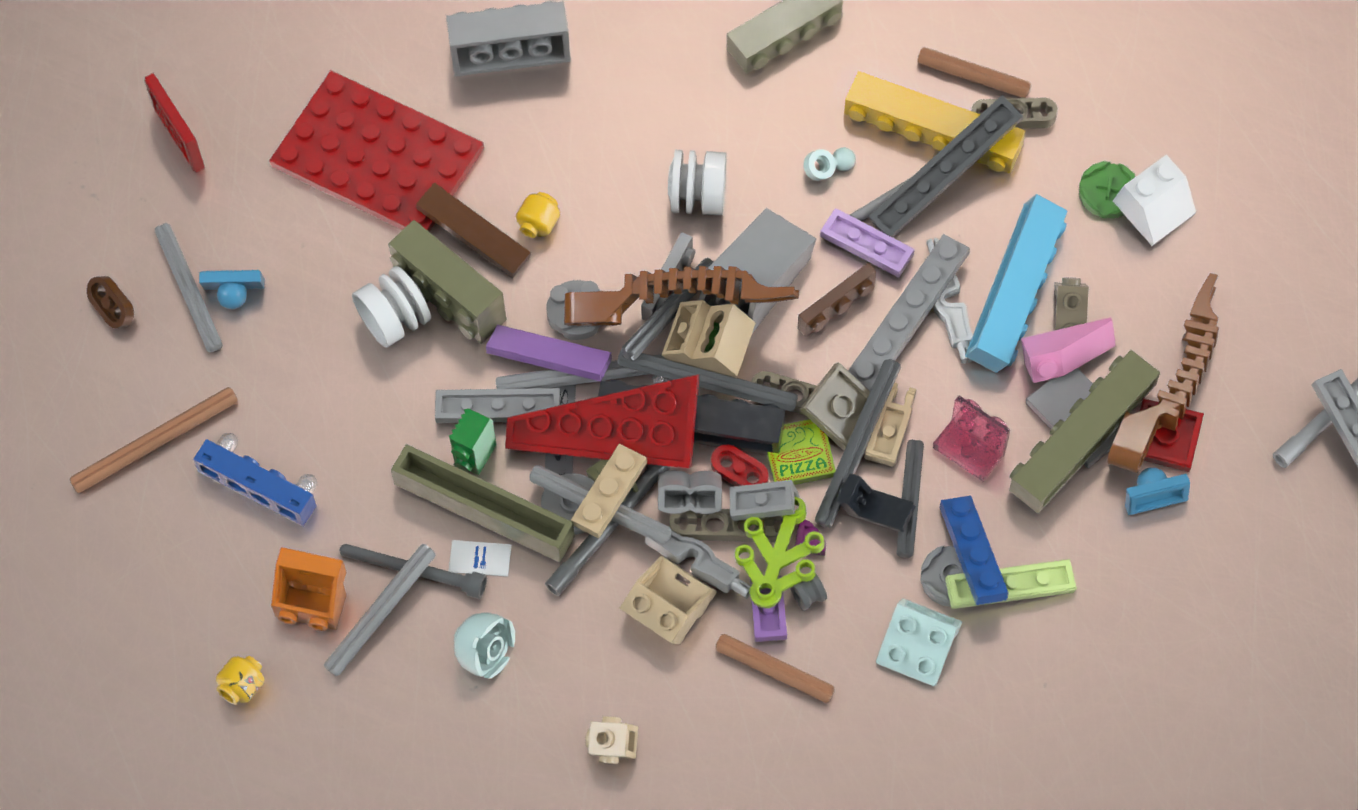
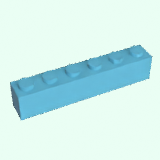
[965,194,1068,373]

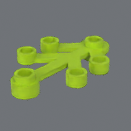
[735,497,825,609]

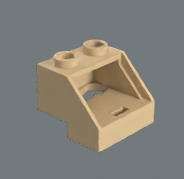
[662,300,756,376]
[619,556,717,645]

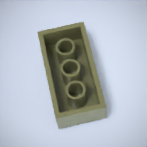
[388,220,507,344]

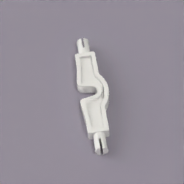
[926,238,973,364]

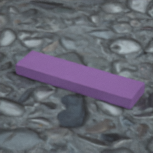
[486,325,612,382]

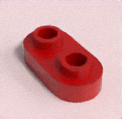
[711,445,769,486]

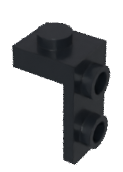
[837,473,916,532]

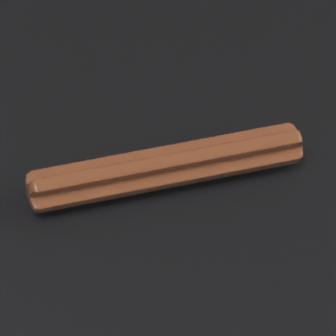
[918,47,1031,98]
[716,634,835,703]

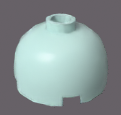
[454,612,515,679]

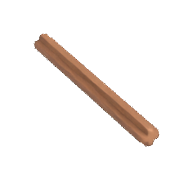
[70,387,238,493]

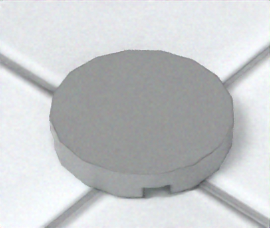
[920,545,964,607]

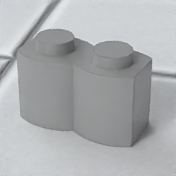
[658,470,722,514]

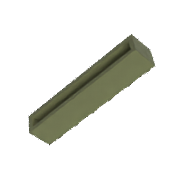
[1009,350,1160,514]
[391,444,575,563]

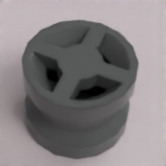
[790,573,827,611]

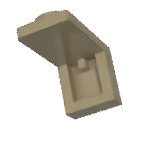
[1054,277,1089,330]

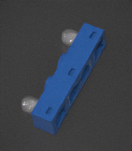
[193,433,317,527]

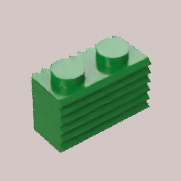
[449,408,497,475]

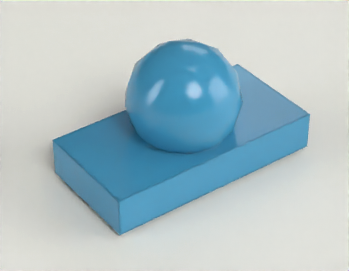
[199,270,265,310]
[1125,467,1190,515]

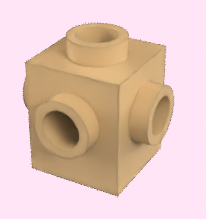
[585,716,638,764]

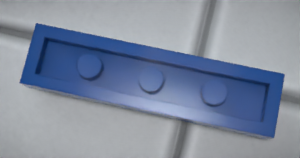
[940,495,1008,605]

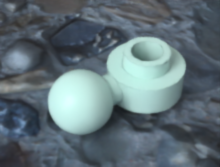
[804,147,856,181]

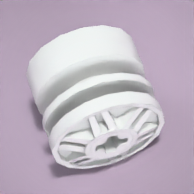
[668,149,727,216]
[352,266,431,348]

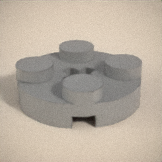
[546,280,601,340]

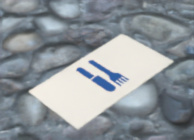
[448,540,512,577]

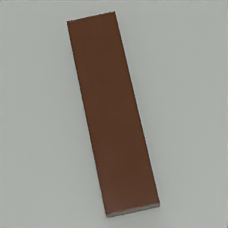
[416,183,531,278]

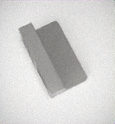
[730,480,799,521]

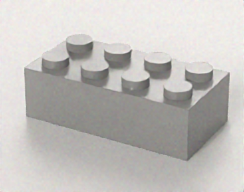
[446,1,571,77]

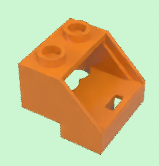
[271,547,347,631]

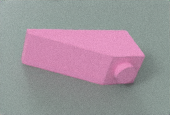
[1021,317,1116,383]

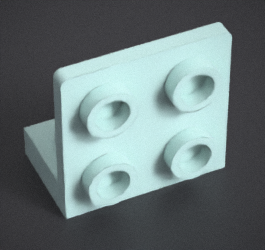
[876,598,962,686]

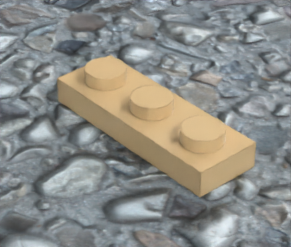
[571,444,647,539]

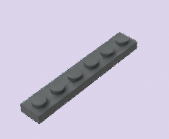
[869,95,1023,238]

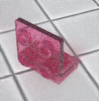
[933,396,1010,482]

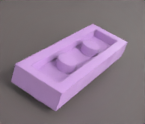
[820,208,914,278]

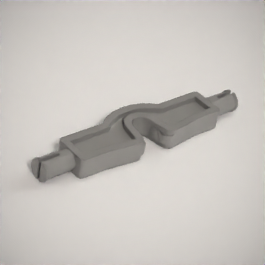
[645,530,751,599]

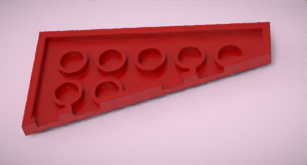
[505,374,700,468]

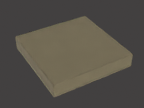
[799,362,870,450]

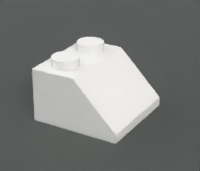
[1113,154,1196,246]

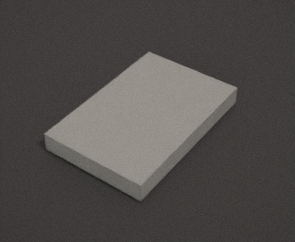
[1025,368,1121,468]

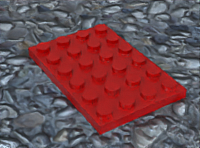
[269,70,484,232]

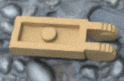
[864,383,916,467]

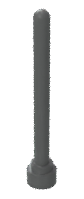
[339,544,487,599]

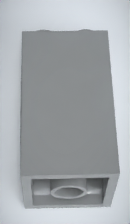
[699,208,816,334]

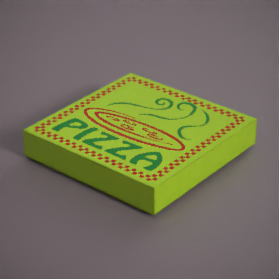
[767,419,836,485]

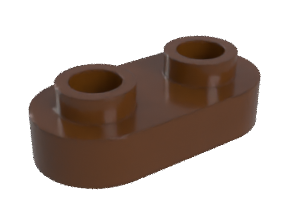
[86,276,134,328]

